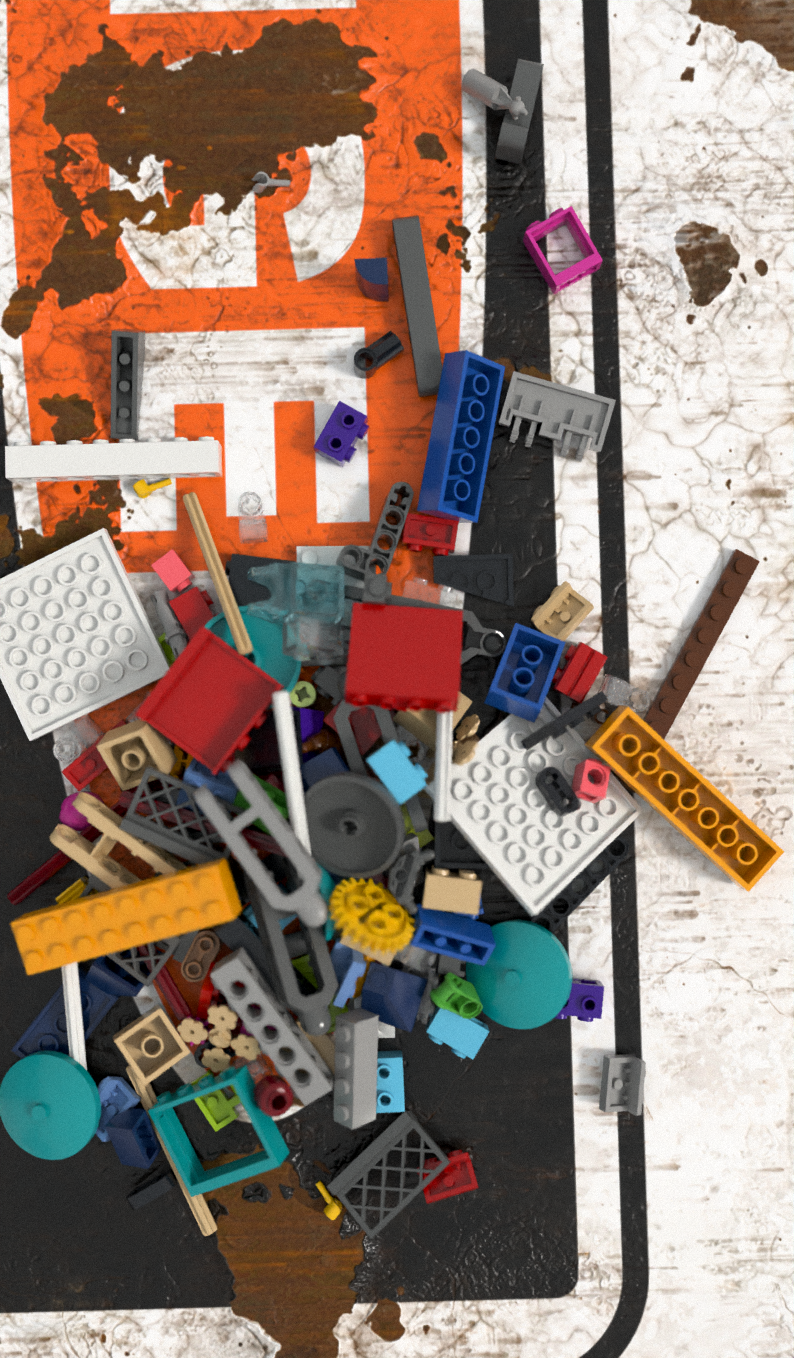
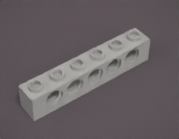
[210,947,335,1106]

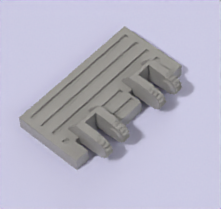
[498,371,616,462]

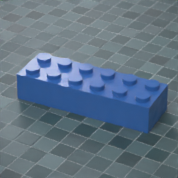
[417,350,505,523]

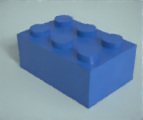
[484,623,566,723]

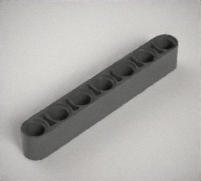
[392,215,442,398]

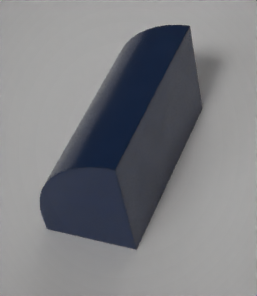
[354,257,388,302]
[105,1109,162,1169]

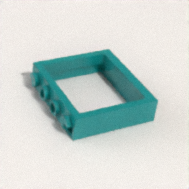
[148,1065,290,1197]

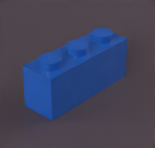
[409,904,496,966]

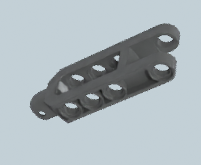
[331,584,506,664]
[333,670,429,833]
[244,857,338,1036]

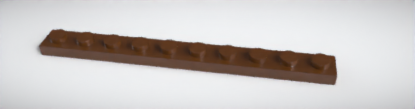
[613,549,760,793]

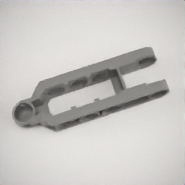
[193,759,329,927]

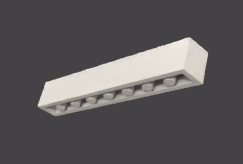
[5,436,222,483]

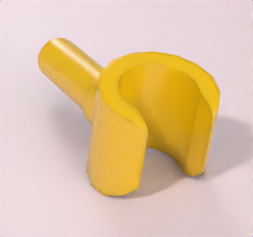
[133,478,172,498]
[315,1180,342,1220]

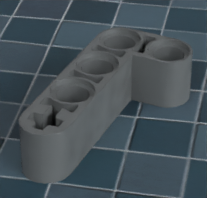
[495,58,544,164]
[336,482,414,581]

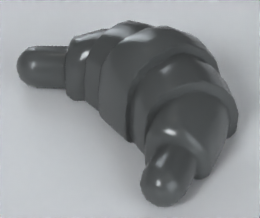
[388,849,435,915]

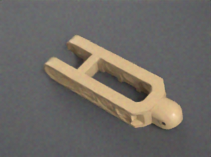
[50,792,189,889]

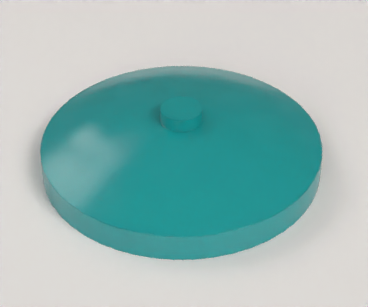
[204,606,302,711]
[466,919,573,1029]
[0,1051,101,1160]

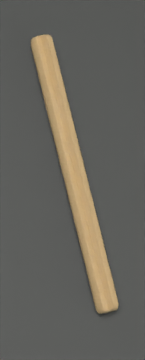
[183,492,253,655]
[126,1065,217,1236]

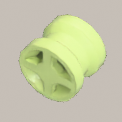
[289,681,317,708]

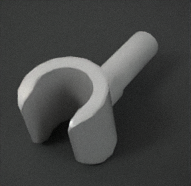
[252,171,290,193]

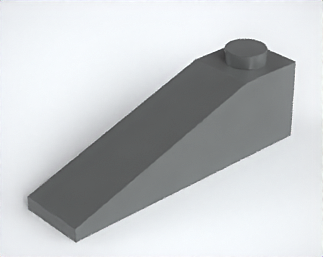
[110,328,145,441]

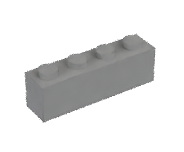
[334,1008,379,1130]

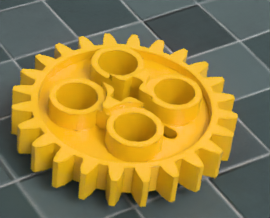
[328,877,415,955]

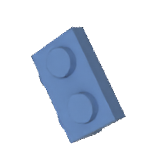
[330,938,366,1008]
[95,1076,141,1142]

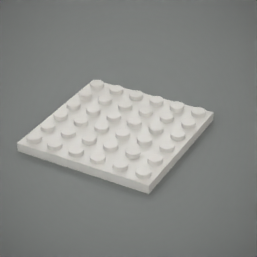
[0,528,171,741]
[424,697,644,916]

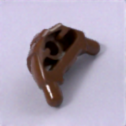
[302,729,348,765]

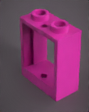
[523,206,603,295]

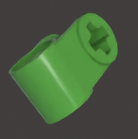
[430,972,482,1019]

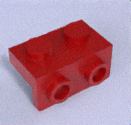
[402,513,459,556]
[417,1150,479,1204]

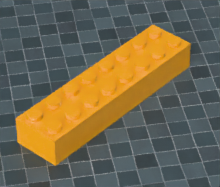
[584,705,784,892]
[11,857,242,975]

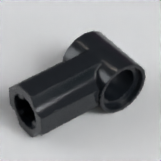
[354,331,404,379]

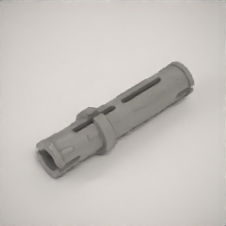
[151,590,187,660]

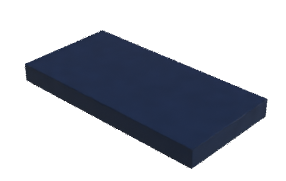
[11,964,120,1059]

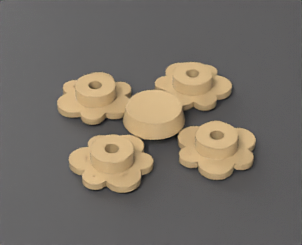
[424,714,480,785]
[177,1005,261,1072]

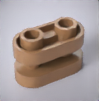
[181,926,224,982]

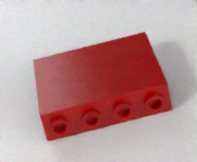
[345,603,463,713]
[134,626,284,775]

